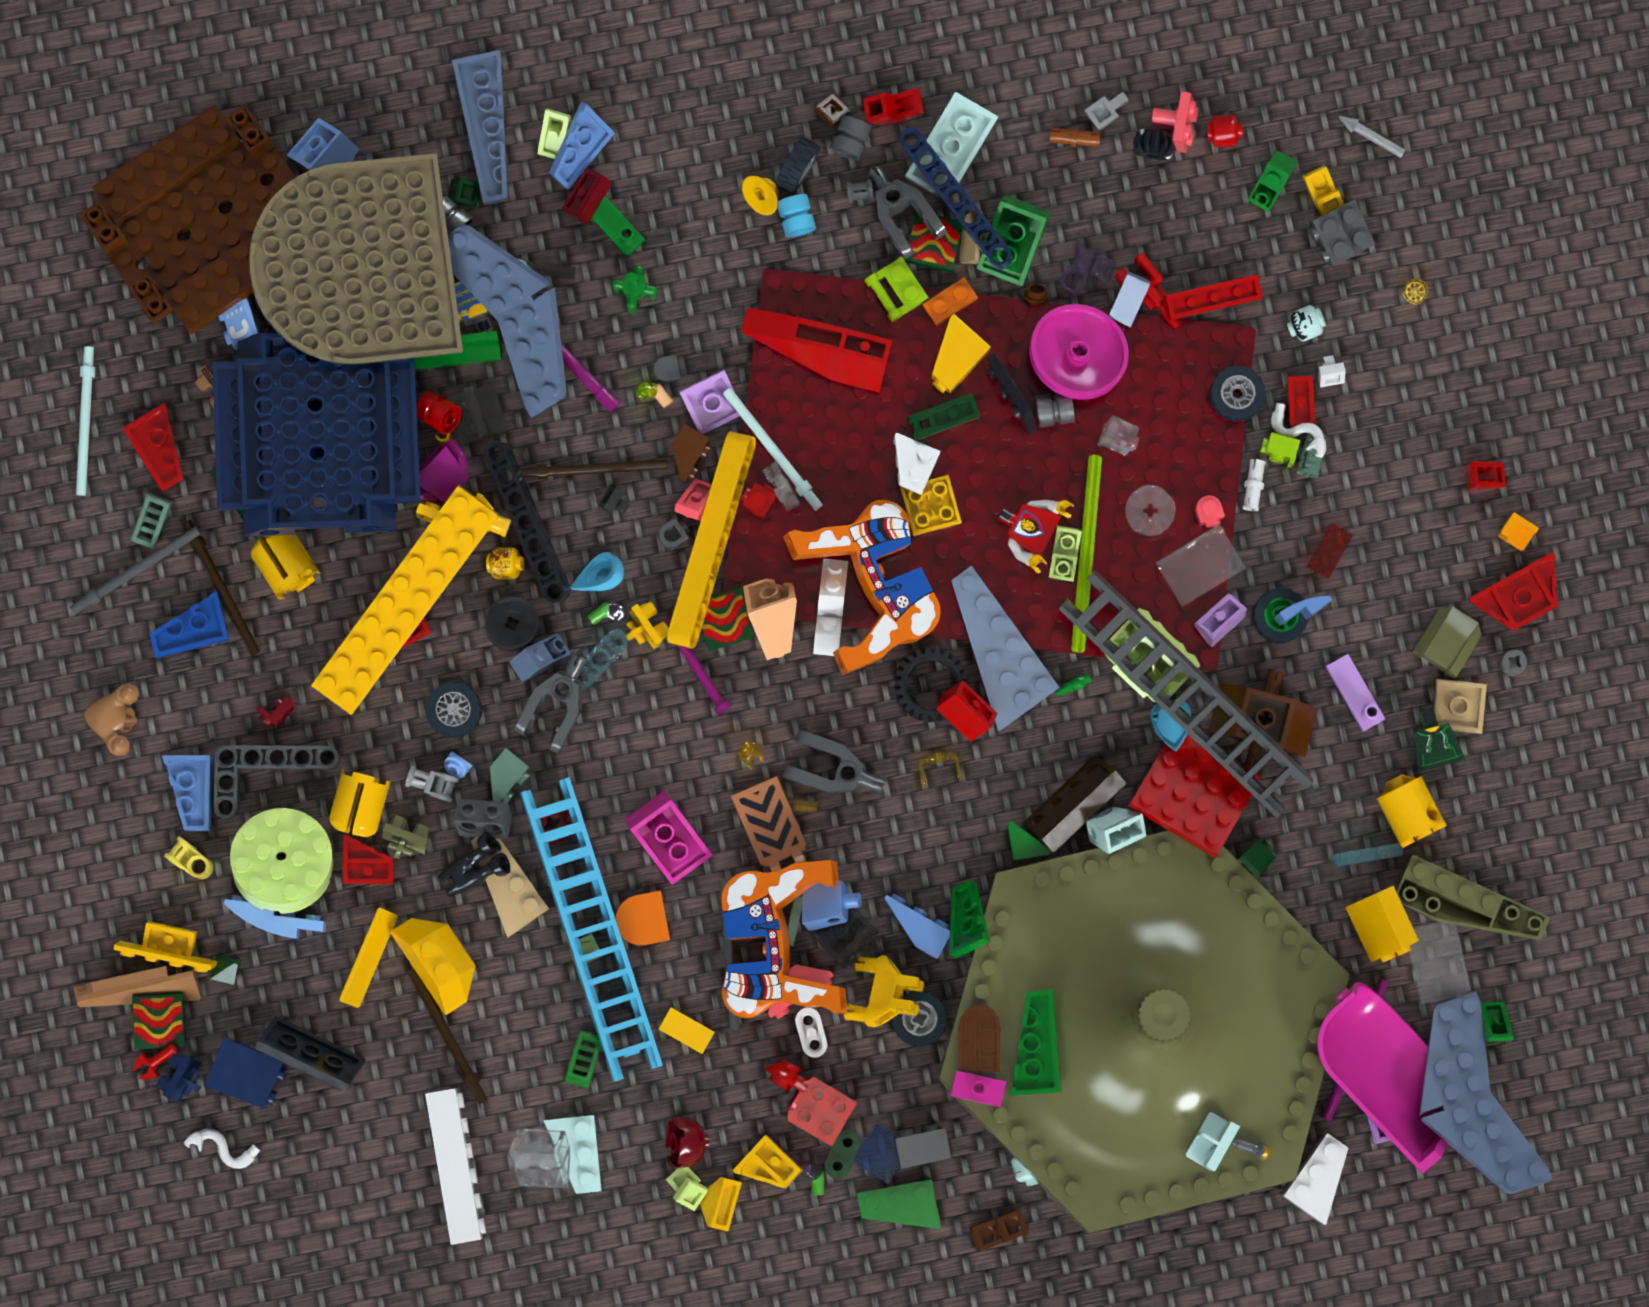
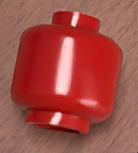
[1207,115,1243,147]

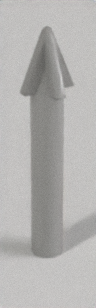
[1339,116,1405,158]

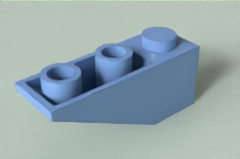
[884,894,950,960]

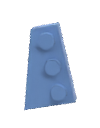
[549,101,615,190]
[162,755,213,831]

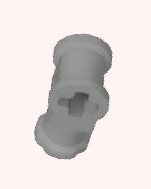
[405,765,459,803]

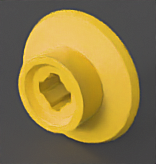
[742,176,779,216]

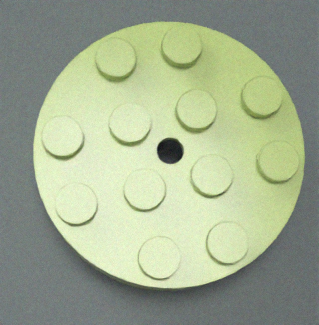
[230,808,333,914]

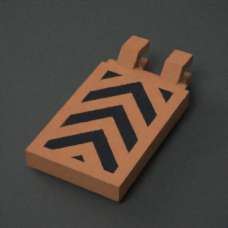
[731,776,807,872]

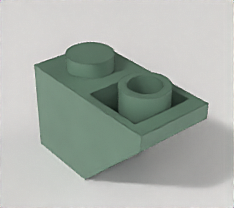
[490,748,531,803]

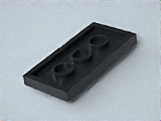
[255,1016,366,1092]

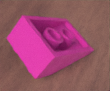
[625,790,713,885]

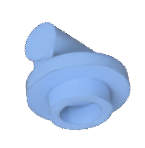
[444,751,473,778]

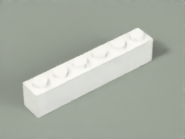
[425,1088,486,1245]

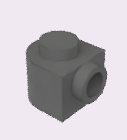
[659,517,691,550]

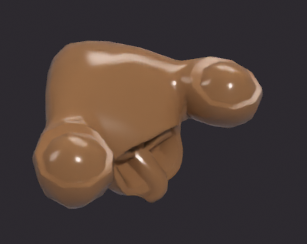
[83,683,139,756]

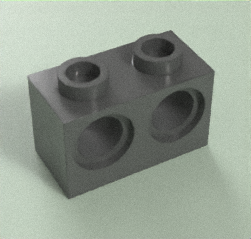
[454,799,512,839]

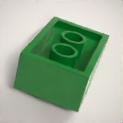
[976,194,1052,286]

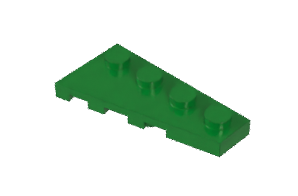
[1010,990,1062,1096]

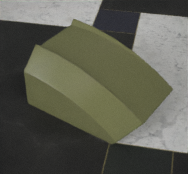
[1412,606,1482,679]

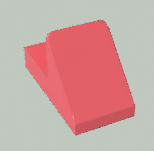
[674,478,712,522]

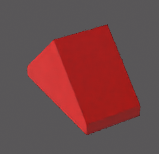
[1464,461,1506,492]

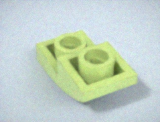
[1049,525,1082,582]

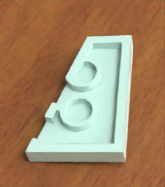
[543,1115,602,1194]

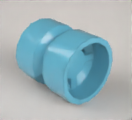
[777,194,816,237]

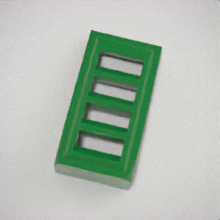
[565,1030,601,1088]

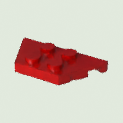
[1468,552,1558,631]

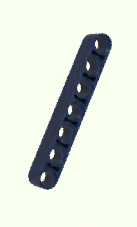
[899,127,1013,270]

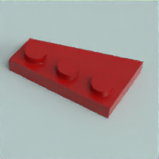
[122,403,184,492]

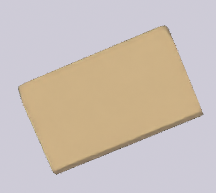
[959,211,983,265]

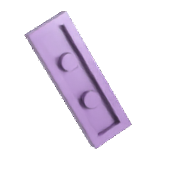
[1326,654,1385,732]

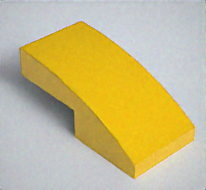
[1302,166,1344,215]

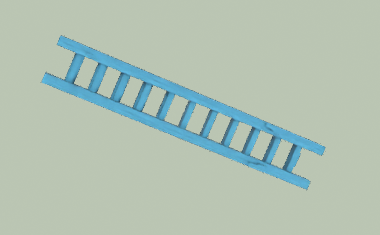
[520,777,663,1082]

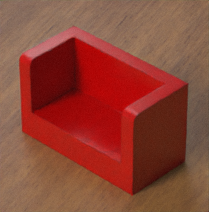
[936,680,998,742]

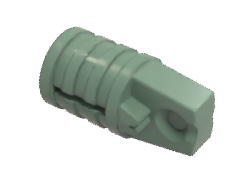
[1296,433,1326,478]

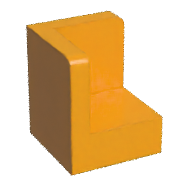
[1497,512,1539,551]

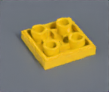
[900,475,962,537]

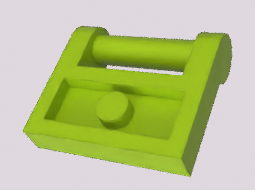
[864,257,929,322]

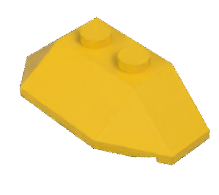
[390,918,475,1016]

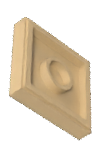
[1431,679,1487,734]

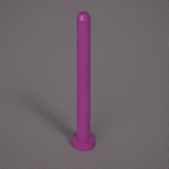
[662,617,732,715]

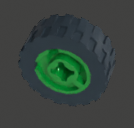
[1252,587,1309,644]

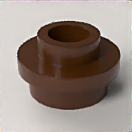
[1024,283,1049,305]

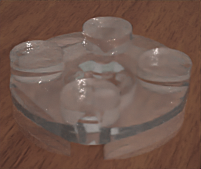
[763,461,801,511]
[1125,485,1176,536]

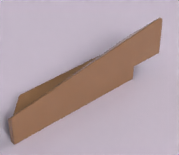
[74,966,201,1007]

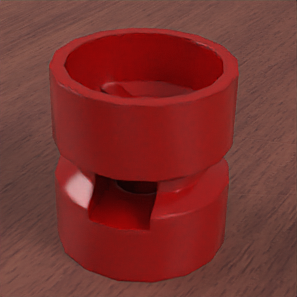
[416,390,462,434]

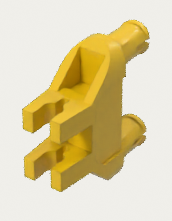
[844,955,925,1027]

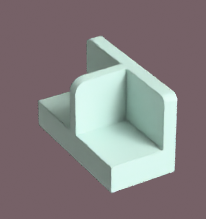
[1185,1112,1240,1171]

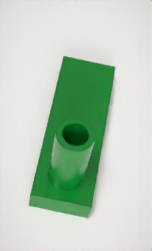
[592,196,646,258]

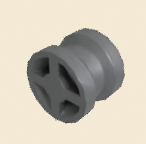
[1499,650,1527,676]

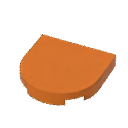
[616,891,670,945]

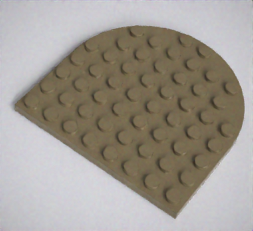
[249,153,463,364]

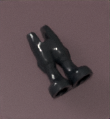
[438,832,511,897]

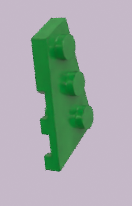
[949,880,990,958]
[857,1179,941,1229]

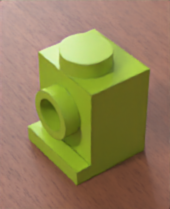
[1260,432,1300,467]

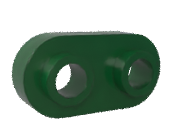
[825,1130,860,1179]

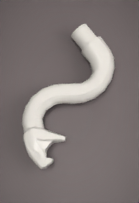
[1271,403,1326,458]
[184,1128,261,1169]

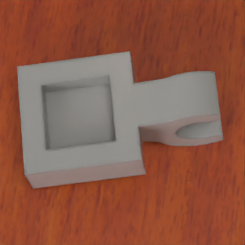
[1084,92,1129,131]

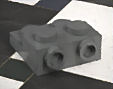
[1308,200,1376,266]

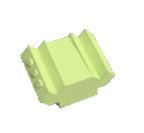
[1105,608,1200,702]

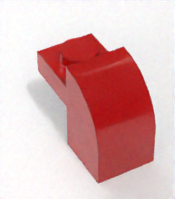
[863,89,924,125]

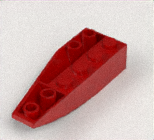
[741,308,892,393]

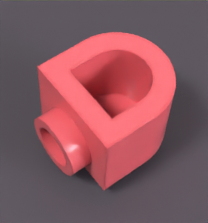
[1195,495,1225,528]

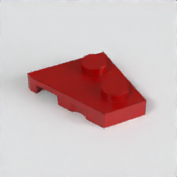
[343,835,394,884]

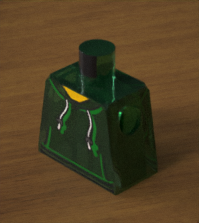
[1413,709,1465,772]

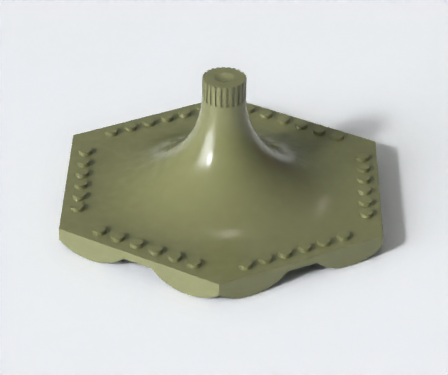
[938,831,1349,1233]

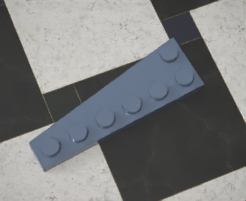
[452,50,508,205]

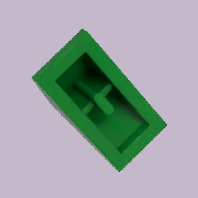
[1007,821,1051,861]
[1481,1002,1514,1042]

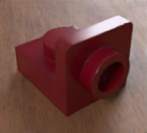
[257,696,298,728]

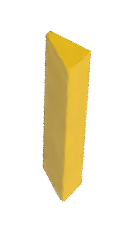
[339,907,398,1008]

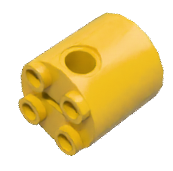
[1377,774,1447,848]

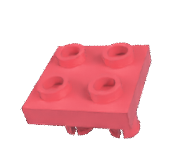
[1152,92,1199,153]

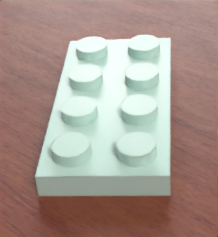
[905,92,998,198]

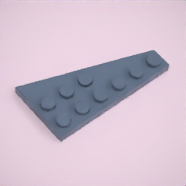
[951,566,1060,732]

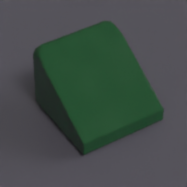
[448,177,480,208]

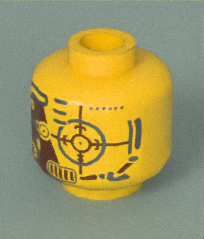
[486,547,525,580]

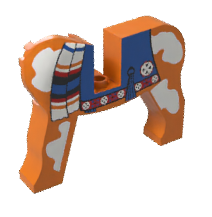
[783,500,940,676]
[722,860,847,1018]

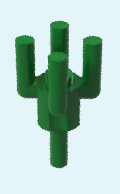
[612,265,658,315]

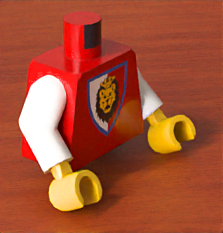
[998,500,1074,573]

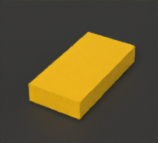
[659,1008,715,1054]

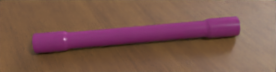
[561,343,621,413]

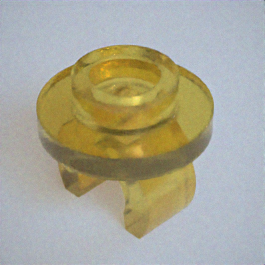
[737,742,764,770]

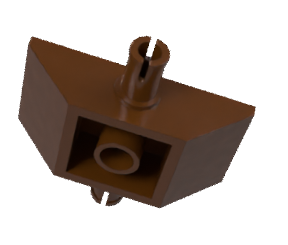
[1208,669,1318,768]

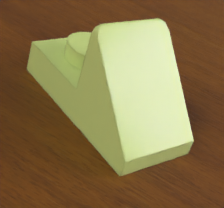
[537,109,572,159]

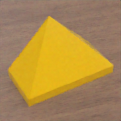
[700,1177,742,1231]

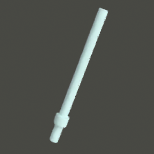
[76,347,95,496]
[723,387,823,511]

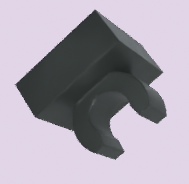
[598,485,630,513]

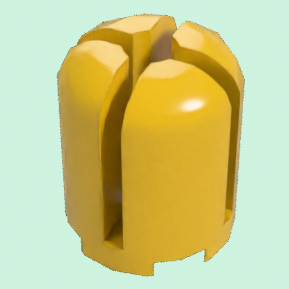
[251,534,320,600]
[329,769,390,837]

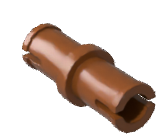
[1050,127,1100,148]

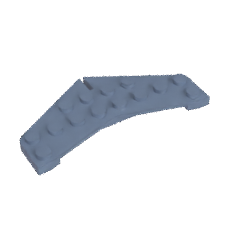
[448,225,566,418]
[1419,992,1552,1194]

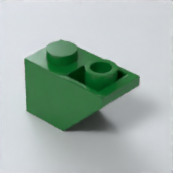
[1248,150,1298,212]

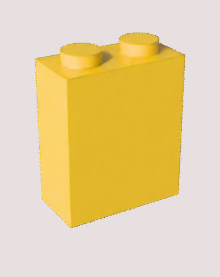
[1345,886,1419,963]

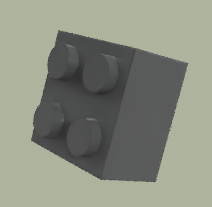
[893,1124,951,1169]

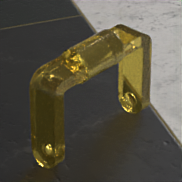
[918,752,962,788]

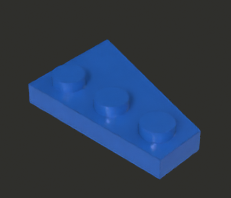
[150,591,230,659]

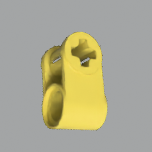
[164,836,213,879]

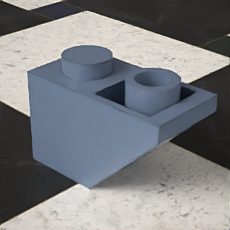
[509,633,571,683]

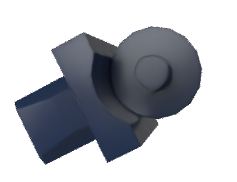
[157,1054,201,1102]

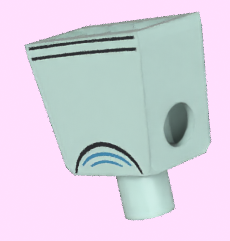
[1086,807,1146,854]

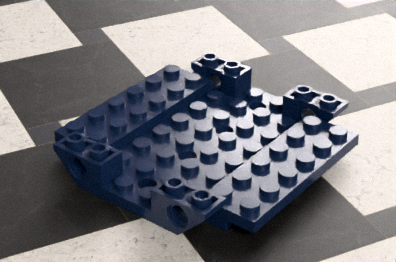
[212,333,421,537]

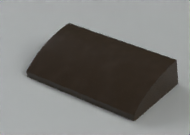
[1022,755,1127,853]

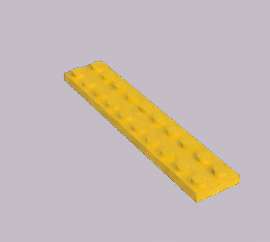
[311,485,499,715]

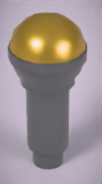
[1232,1138,1271,1160]

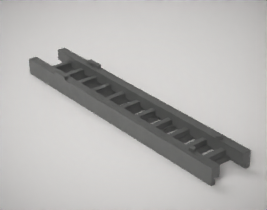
[1059,570,1313,818]

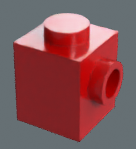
[741,483,777,521]

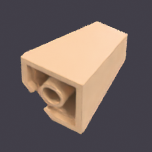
[743,578,797,660]

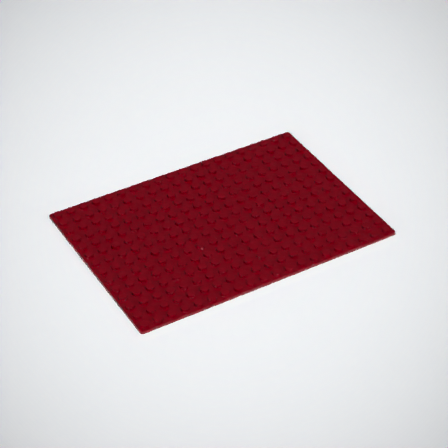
[723,269,1256,671]

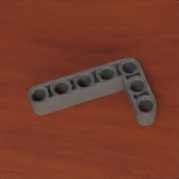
[214,745,341,820]

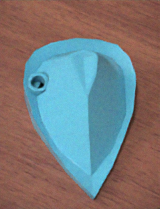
[570,552,624,591]
[1151,700,1192,752]

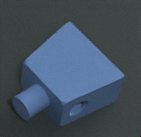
[802,880,862,931]

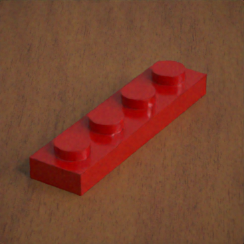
[1163,274,1263,320]

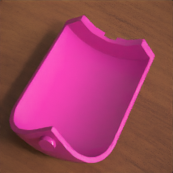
[1318,982,1449,1174]

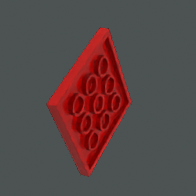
[1128,733,1262,858]

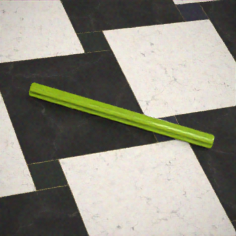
[1071,455,1102,653]

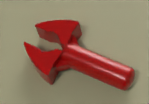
[133,1044,177,1080]

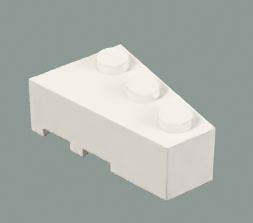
[1281,1133,1348,1225]

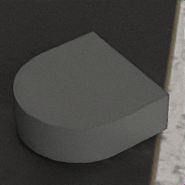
[654,355,681,382]

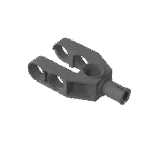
[868,166,947,260]
[514,651,588,754]
[782,730,886,794]

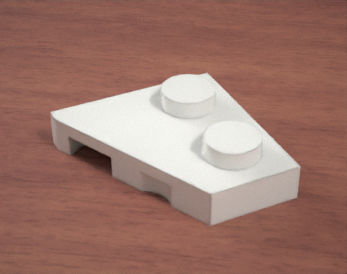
[893,433,940,495]

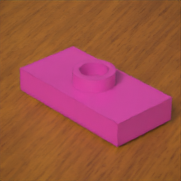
[951,1071,1006,1107]

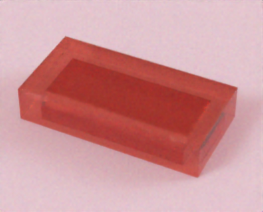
[1306,523,1353,579]

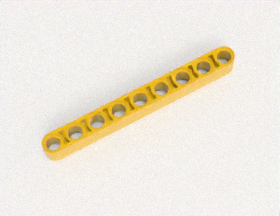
[667,431,756,649]

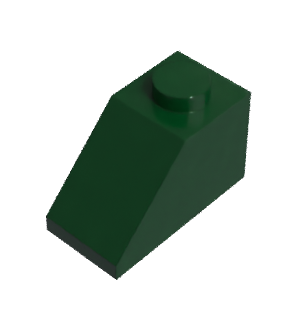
[1237,839,1276,878]

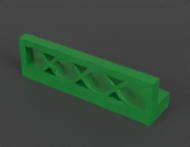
[414,331,502,371]

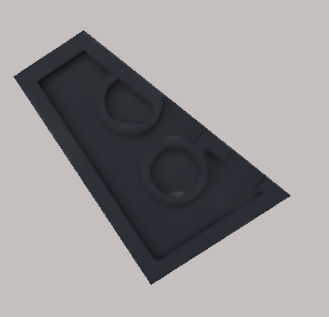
[986,353,1037,436]

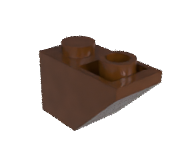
[671,424,712,485]

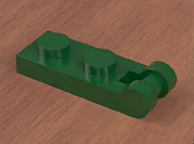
[906,393,981,441]

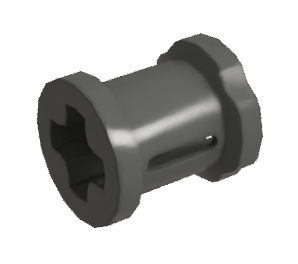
[846,179,874,204]

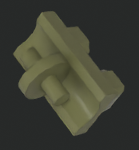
[382,815,429,859]

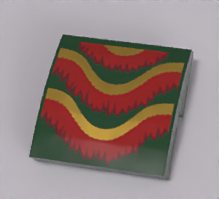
[904,211,963,273]
[702,586,757,651]
[132,992,186,1049]

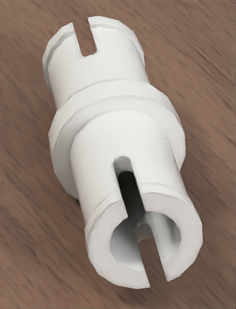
[1243,459,1266,511]

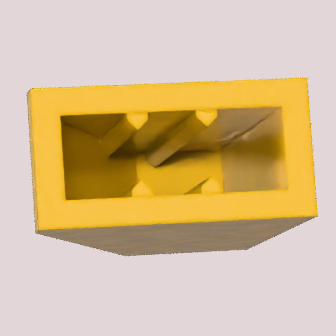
[932,314,991,394]

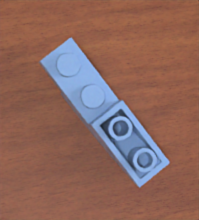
[224,895,327,939]

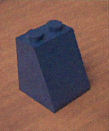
[204,1038,288,1109]

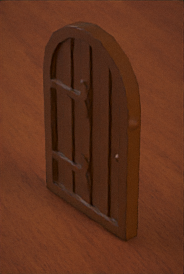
[958,1005,1001,1072]

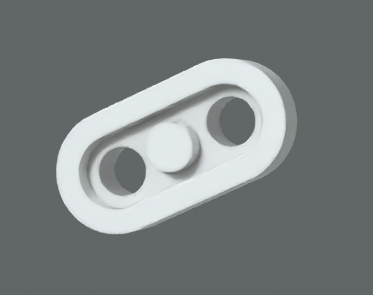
[795,1008,827,1058]

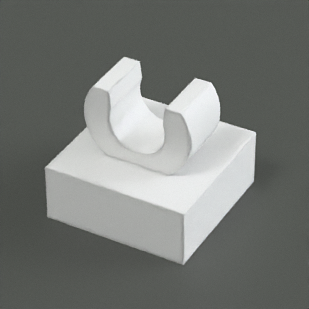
[1318,356,1346,388]

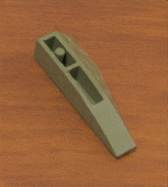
[1395,855,1551,941]

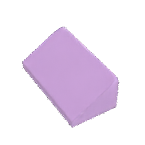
[1194,593,1247,647]

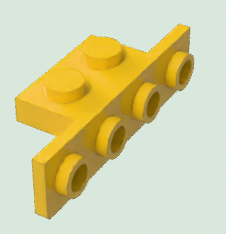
[113,921,217,972]

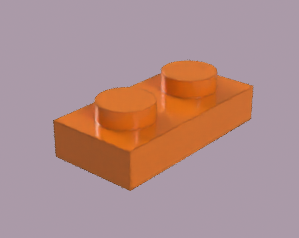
[923,277,978,326]

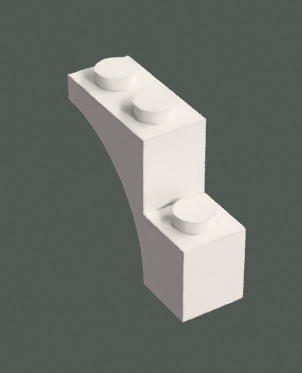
[813,558,848,656]

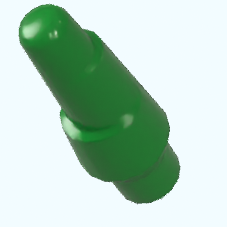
[1055,673,1092,696]

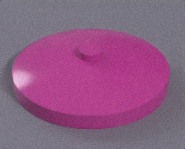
[1029,304,1129,400]

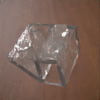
[509,1129,570,1189]

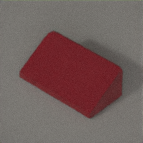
[561,168,612,224]

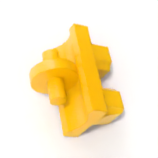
[626,602,669,650]

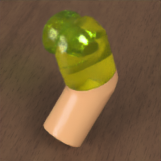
[636,382,673,408]

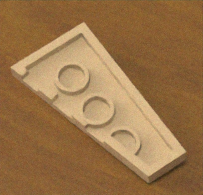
[471,837,549,938]

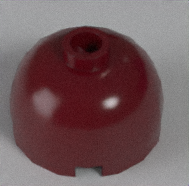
[665,1117,709,1168]

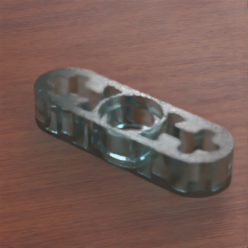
[581,629,629,689]
[1331,843,1405,867]

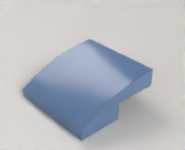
[1274,596,1332,626]

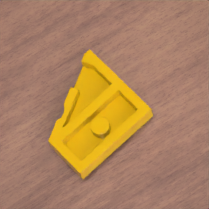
[732,1135,803,1188]

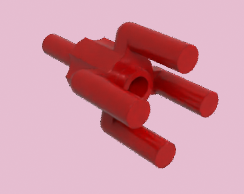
[1115,252,1182,330]

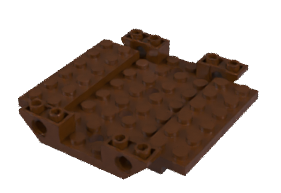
[80,104,296,334]

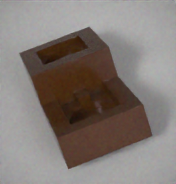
[969,1209,1029,1252]

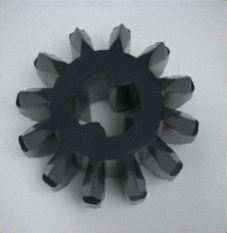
[1133,128,1175,160]

